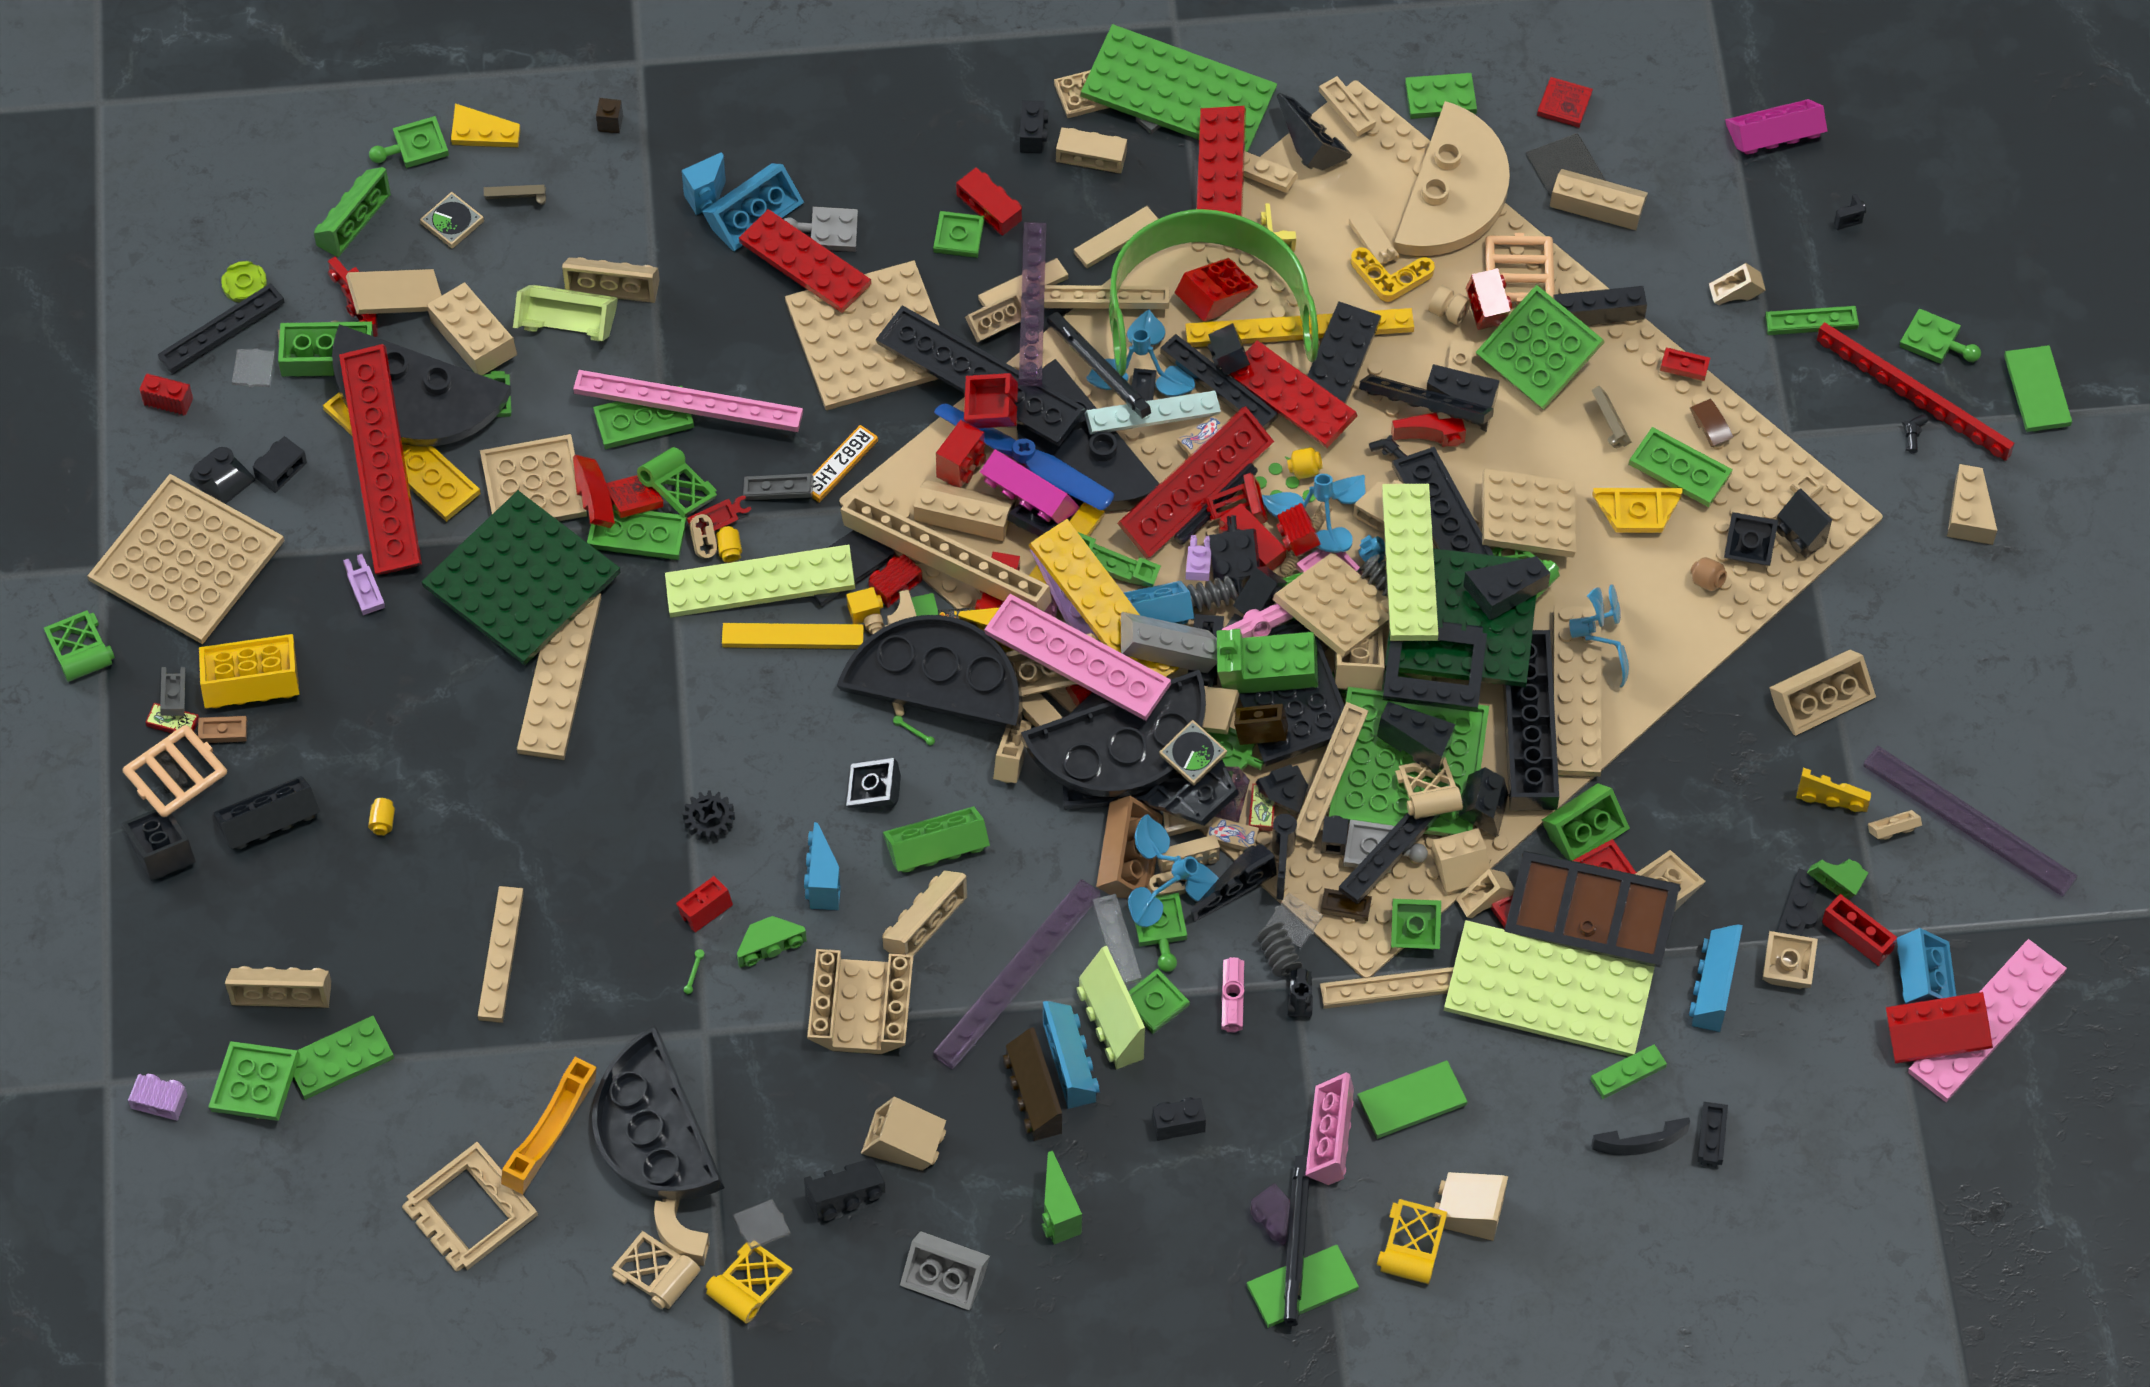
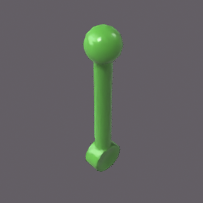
[893,716,935,746]
[684,949,705,994]

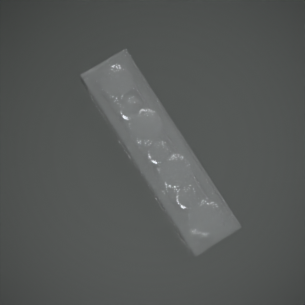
[1093,894,1142,986]

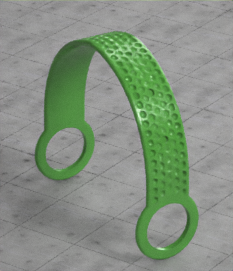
[1109,209,1318,376]

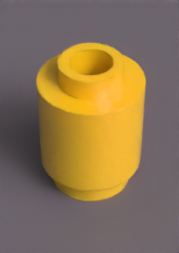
[716,526,742,563]
[368,798,395,835]

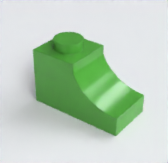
[1807,859,1868,899]

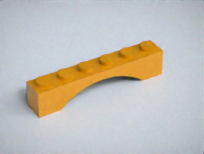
[501,1057,597,1195]

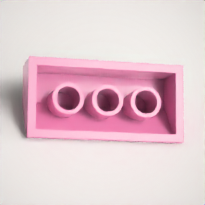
[1305,1072,1354,1185]

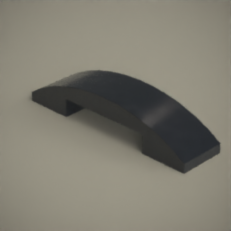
[1591,1117,1690,1156]

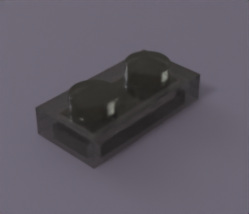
[155,743,189,794]

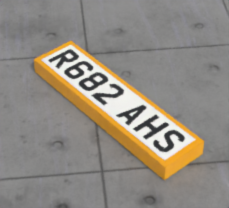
[812,425,878,503]

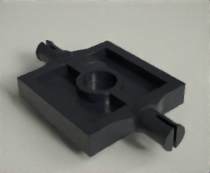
[1209,515,1260,595]

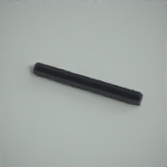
[1174,463,1258,545]

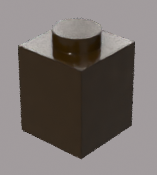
[596,98,623,134]

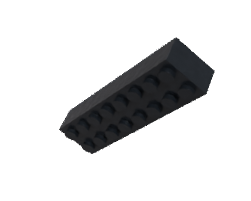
[1503,630,1559,811]

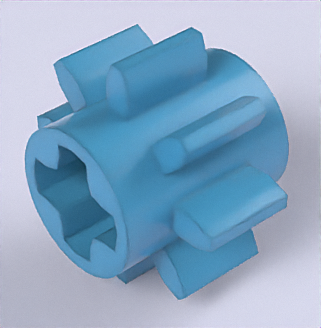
[1358,535,1386,563]

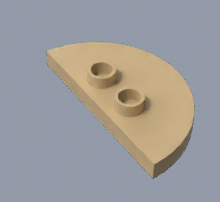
[1394,101,1510,256]

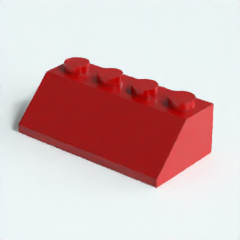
[1886,992,1993,1064]

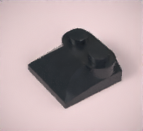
[189,447,256,504]
[1724,512,1778,566]
[846,758,901,810]

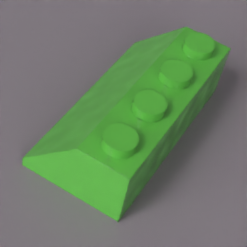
[314,167,391,258]
[278,322,373,376]
[883,806,990,872]

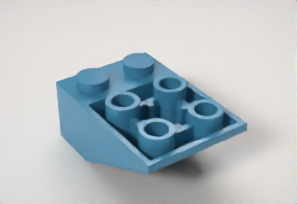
[804,822,841,910]

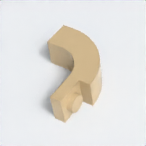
[654,1199,710,1266]

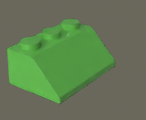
[1541,783,1630,861]

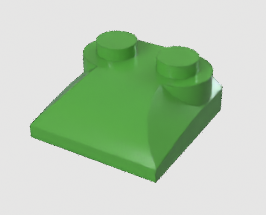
[1391,899,1441,949]

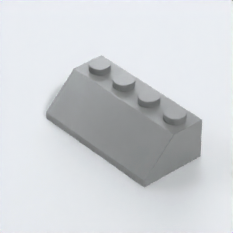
[1121,612,1217,673]

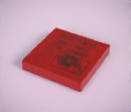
[1537,77,1593,128]
[606,475,663,518]

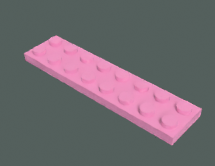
[984,594,1171,721]
[1908,939,2067,1102]

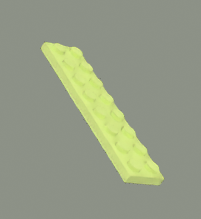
[1382,484,1438,641]
[665,545,855,617]

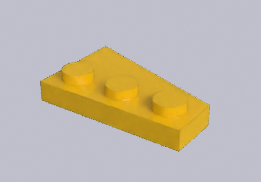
[451,103,520,148]
[1796,767,1871,812]

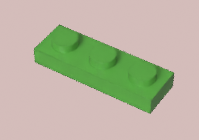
[1591,1044,1667,1099]

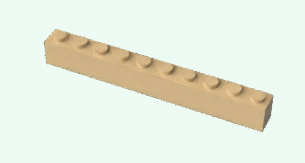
[840,493,1052,612]

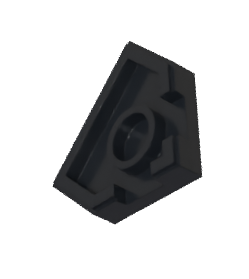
[1256,764,1308,816]

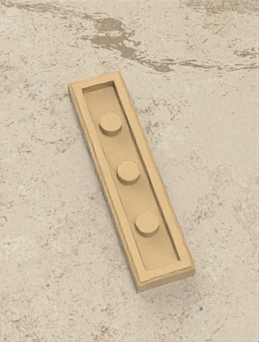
[1074,206,1158,268]
[978,258,1068,307]

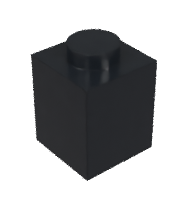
[1321,815,1348,855]

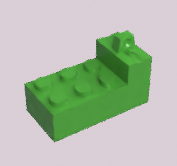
[1217,629,1318,694]

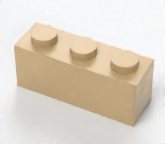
[1056,128,1127,173]

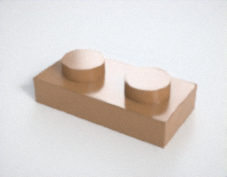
[198,716,247,743]

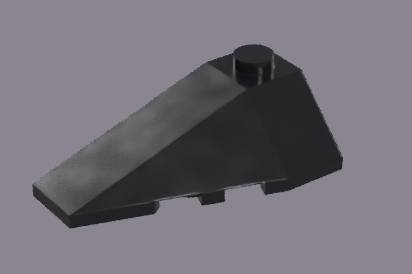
[1277,93,1352,171]
[1191,843,1277,922]

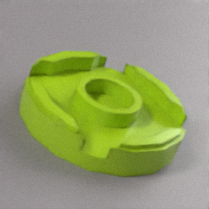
[221,261,267,303]

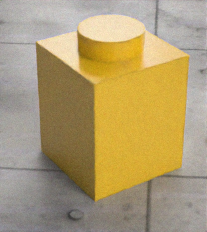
[846,587,883,624]

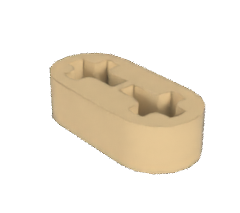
[690,514,717,559]
[1147,871,1187,896]

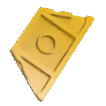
[1592,488,1682,533]

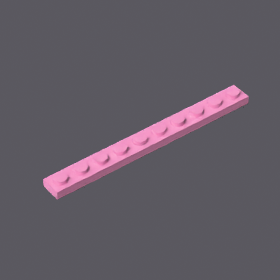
[573,370,803,432]

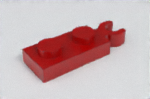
[686,496,751,535]

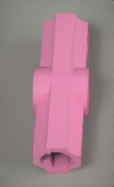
[1222,604,1293,638]
[1221,957,1244,1033]

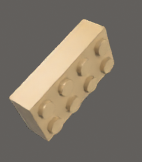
[965,292,1030,342]
[1158,834,1220,873]

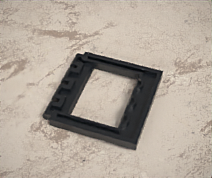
[1383,622,1487,712]

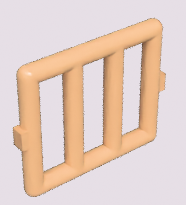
[1485,233,1555,305]
[123,725,227,817]

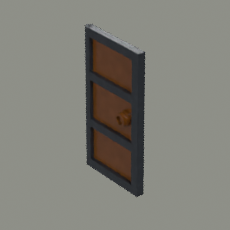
[1504,851,1681,968]

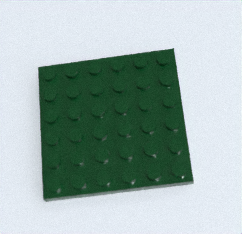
[422,490,621,665]
[1384,548,1537,687]

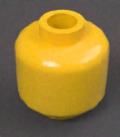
[1287,447,1323,479]

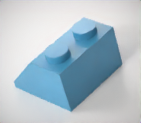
[682,152,726,215]

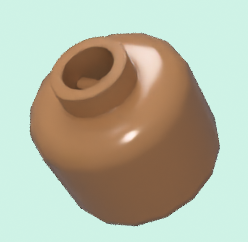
[1691,557,1727,591]

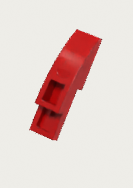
[328,256,378,337]

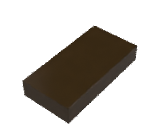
[1320,888,1372,921]

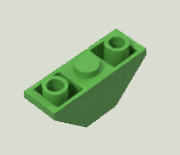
[737,916,807,968]

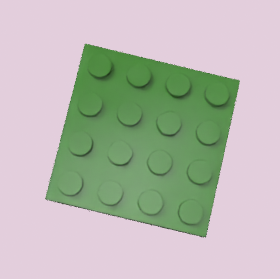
[1476,284,1605,410]

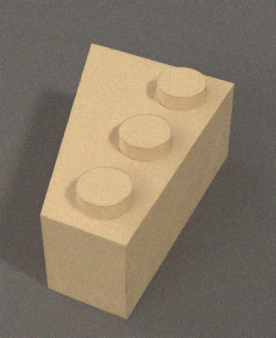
[1947,464,1997,545]

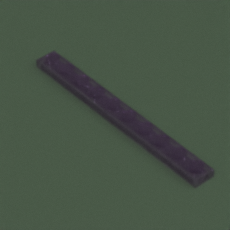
[1019,222,1046,386]
[1863,746,2077,897]
[933,879,1101,1069]

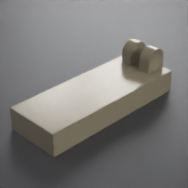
[484,185,546,205]
[1592,386,1632,449]

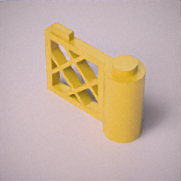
[1377,1199,1448,1284]
[706,1241,793,1323]

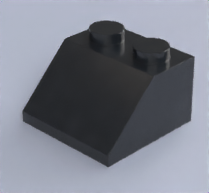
[1776,488,1832,558]
[1458,767,1509,837]

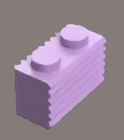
[128,1074,187,1121]

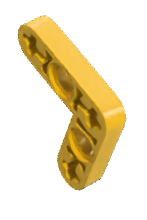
[1351,247,1435,302]

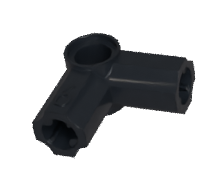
[1287,968,1313,1017]

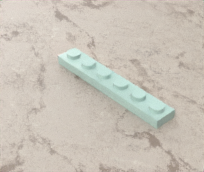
[1084,391,1221,435]

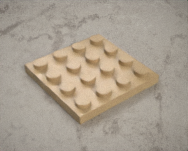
[480,434,587,521]
[1482,469,1576,558]
[1273,552,1389,658]

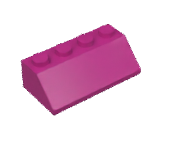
[1725,99,1828,154]
[980,449,1080,524]

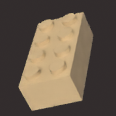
[427,282,517,375]

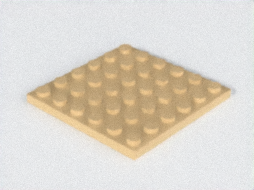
[785,261,939,410]
[87,474,285,644]

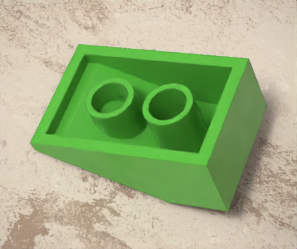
[1042,1151,1082,1245]

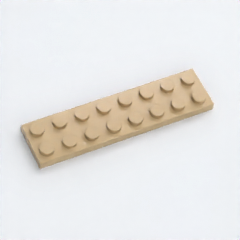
[517,593,601,760]
[1553,605,1601,777]

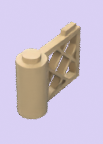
[1395,758,1463,819]
[611,1231,701,1309]

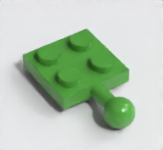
[369,116,449,168]
[1900,309,1981,364]
[1135,893,1187,972]

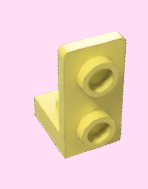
[1261,203,1296,251]

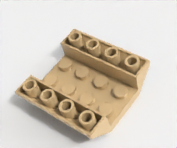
[807,949,913,1054]

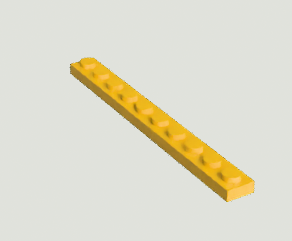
[1185,308,1414,347]

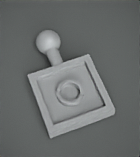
[784,207,858,252]
[1343,820,1428,873]

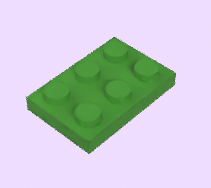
[1405,73,1477,119]

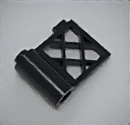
[1271,814,1297,900]

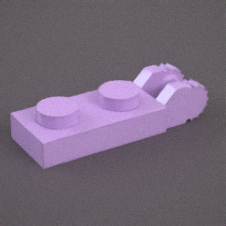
[1186,535,1211,581]
[343,554,385,615]

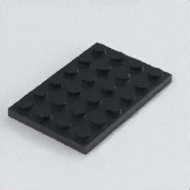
[1239,620,1344,767]

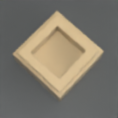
[1790,472,1824,499]

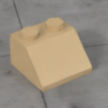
[1431,828,1490,894]

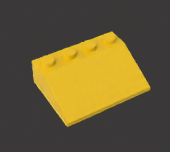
[199,634,299,708]

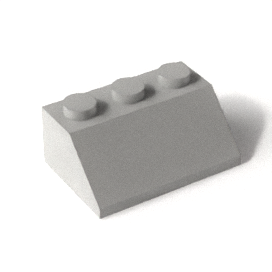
[900,1231,990,1310]

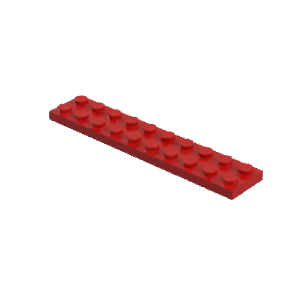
[339,344,422,575]

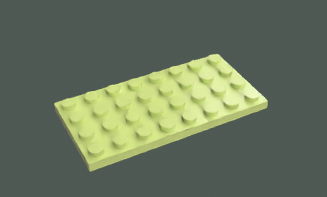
[1443,920,1655,1057]

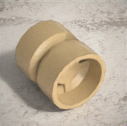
[1429,285,1471,325]

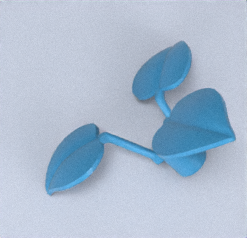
[1086,309,1195,397]
[1262,474,1365,553]
[1569,584,1629,687]
[1128,814,1219,927]

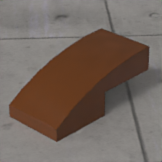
[1690,398,1734,447]

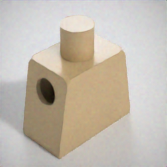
[1353,480,1403,534]

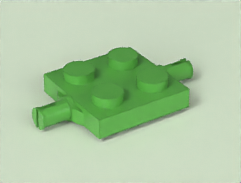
[1207,727,1264,781]

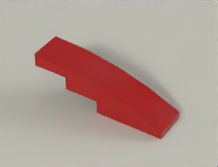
[573,455,615,528]

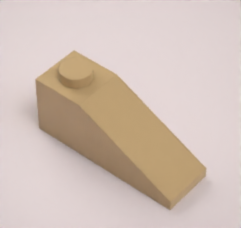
[993,720,1032,783]

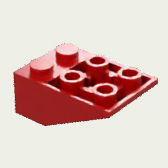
[1174,258,1259,322]

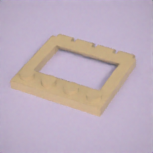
[402,1142,538,1272]

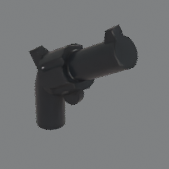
[1902,414,1928,453]
[1369,434,1407,459]

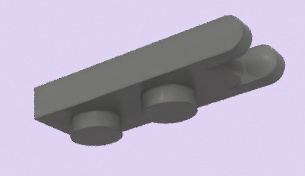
[160,667,186,716]

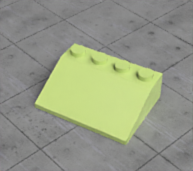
[1077,946,1145,1069]

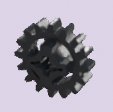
[683,790,735,842]

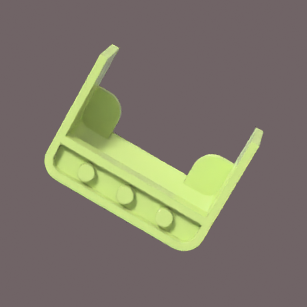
[513,285,618,341]

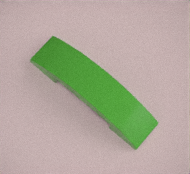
[1078,532,1161,587]

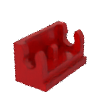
[676,876,733,933]

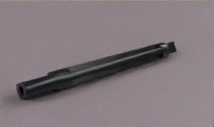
[1047,312,1151,419]
[1284,1155,1310,1326]

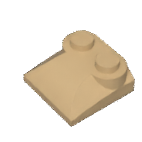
[1762,931,1818,989]

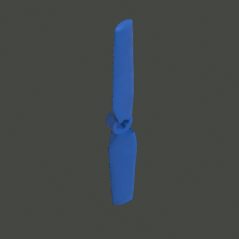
[934,403,1114,510]

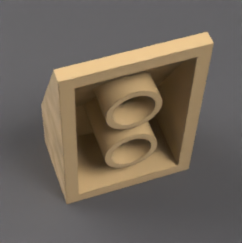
[1334,629,1385,691]
[1636,850,1706,912]

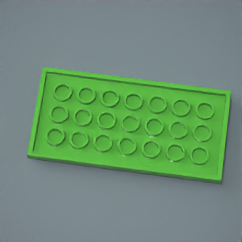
[1080,24,1277,152]

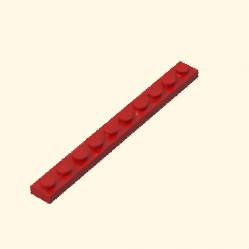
[1817,322,2015,461]

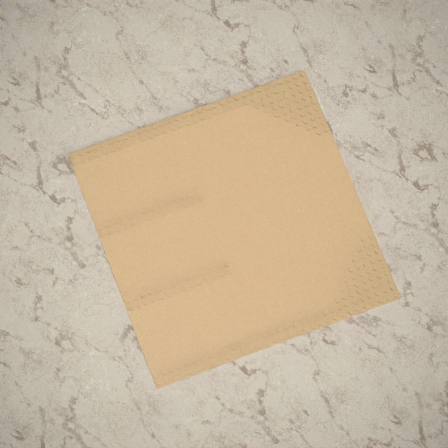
[840,80,1883,978]

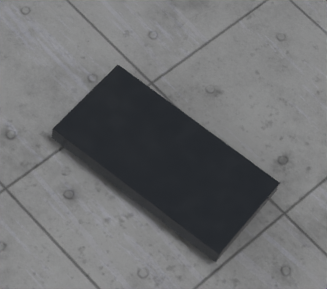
[813,530,896,606]

